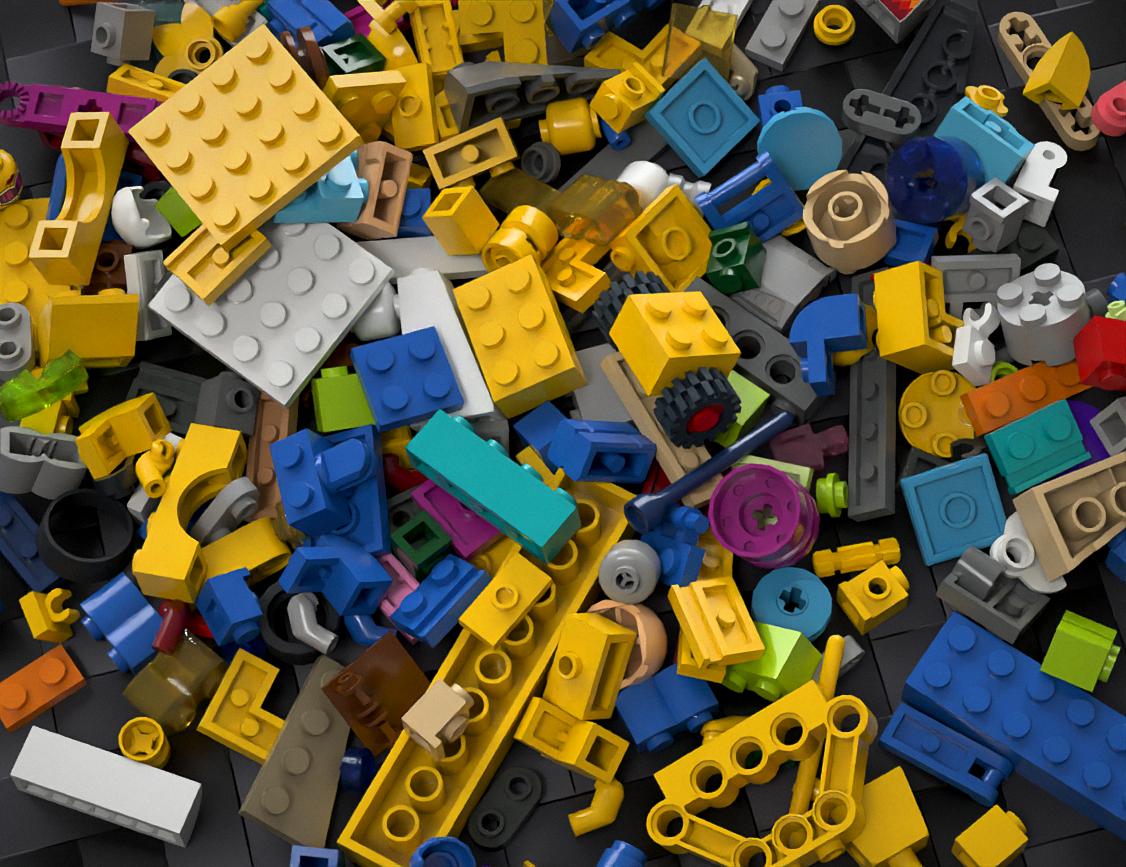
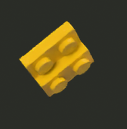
[606,184,712,293]

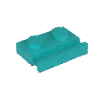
[984,399,1092,495]

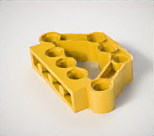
[646,679,878,867]

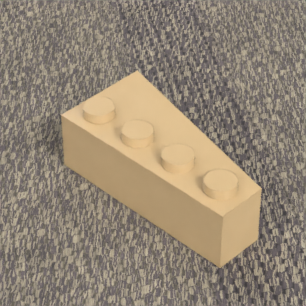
[1012,451,1126,582]

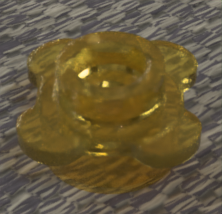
[273,501,310,550]

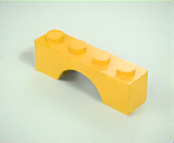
[28,112,129,285]
[132,423,248,604]

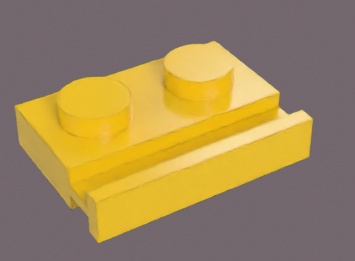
[163,224,271,307]
[668,576,765,670]

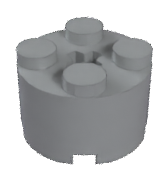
[997,263,1091,367]

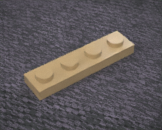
[600,351,723,509]

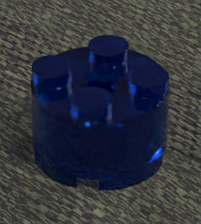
[884,136,985,224]

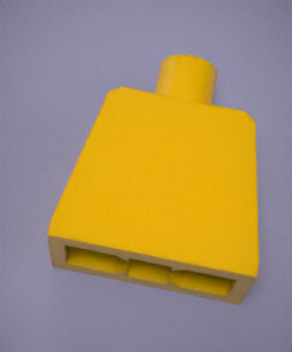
[828,766,929,867]

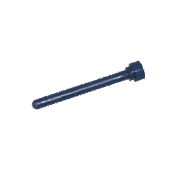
[624,411,794,534]

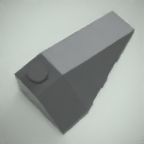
[444,61,621,134]

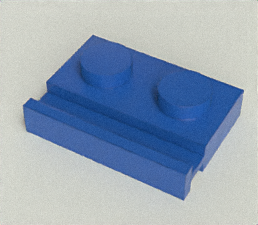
[389,553,492,648]

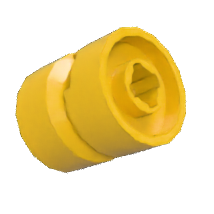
[481,205,558,273]

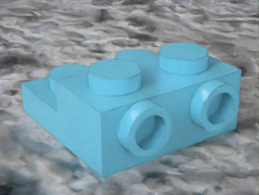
[271,150,369,223]

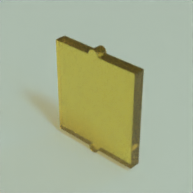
[661,3,738,82]

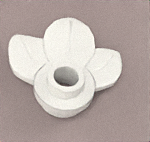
[990,511,1067,594]

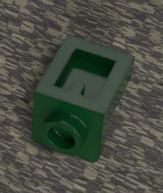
[321,33,386,76]

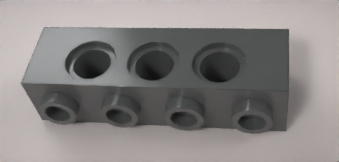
[684,276,836,428]

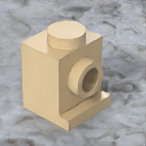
[401,678,475,762]

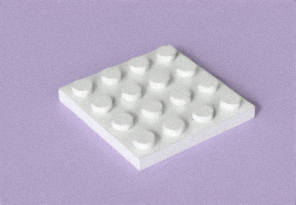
[148,218,394,410]

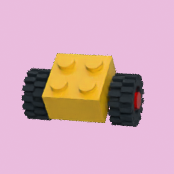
[592,271,742,449]

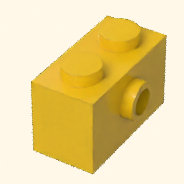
[542,613,637,721]

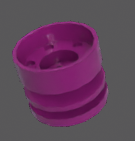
[708,463,820,569]

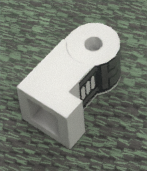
[1013,141,1067,227]

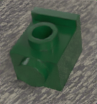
[705,221,767,296]
[390,510,453,583]

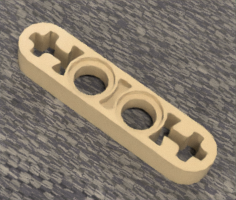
[997,12,1101,151]

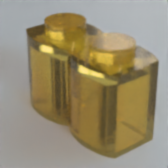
[545,174,644,246]
[123,628,228,736]

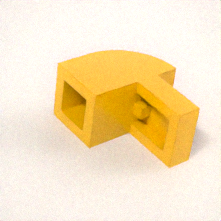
[75,392,172,479]
[513,696,630,784]

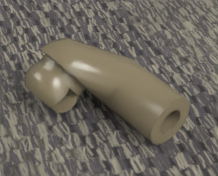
[721,44,759,101]

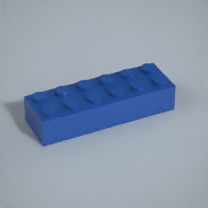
[901,611,1126,842]

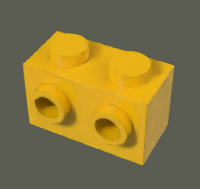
[423,117,520,190]

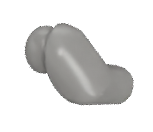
[287,592,339,655]

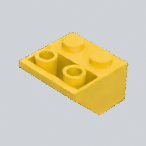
[36,288,139,370]

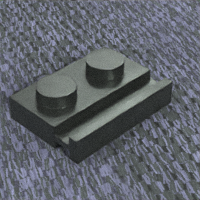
[125,361,209,439]

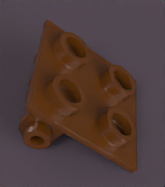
[321,630,431,758]

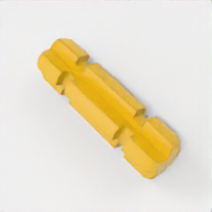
[812,537,901,578]

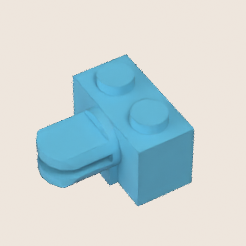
[926,96,1035,189]

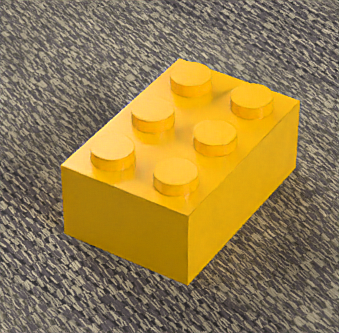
[452,254,588,419]

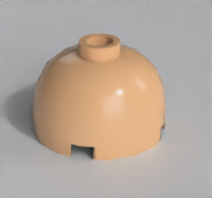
[586,599,667,690]

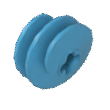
[751,567,832,642]

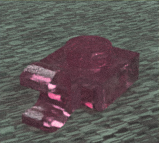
[768,423,849,471]

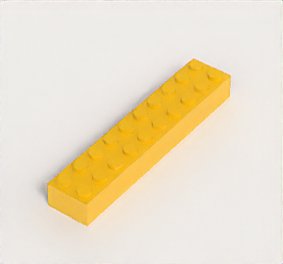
[337,468,637,867]

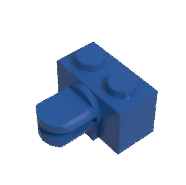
[269,428,378,538]

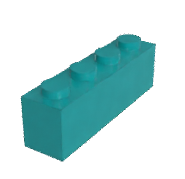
[405,409,582,565]

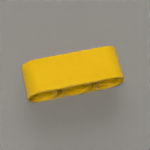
[188,517,293,612]

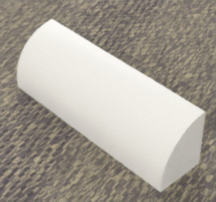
[10,726,202,848]

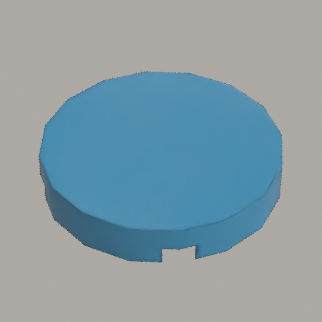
[757,107,842,191]

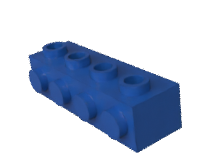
[545,0,665,54]

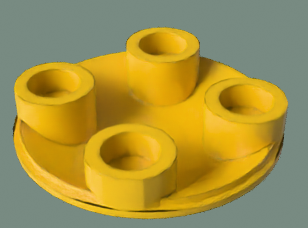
[898,370,976,458]

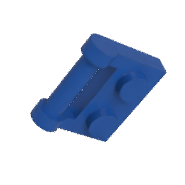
[694,150,804,243]

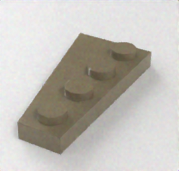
[238,654,350,848]

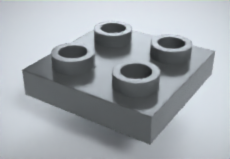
[935,545,1051,645]

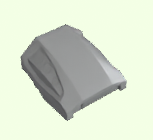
[727,234,837,334]

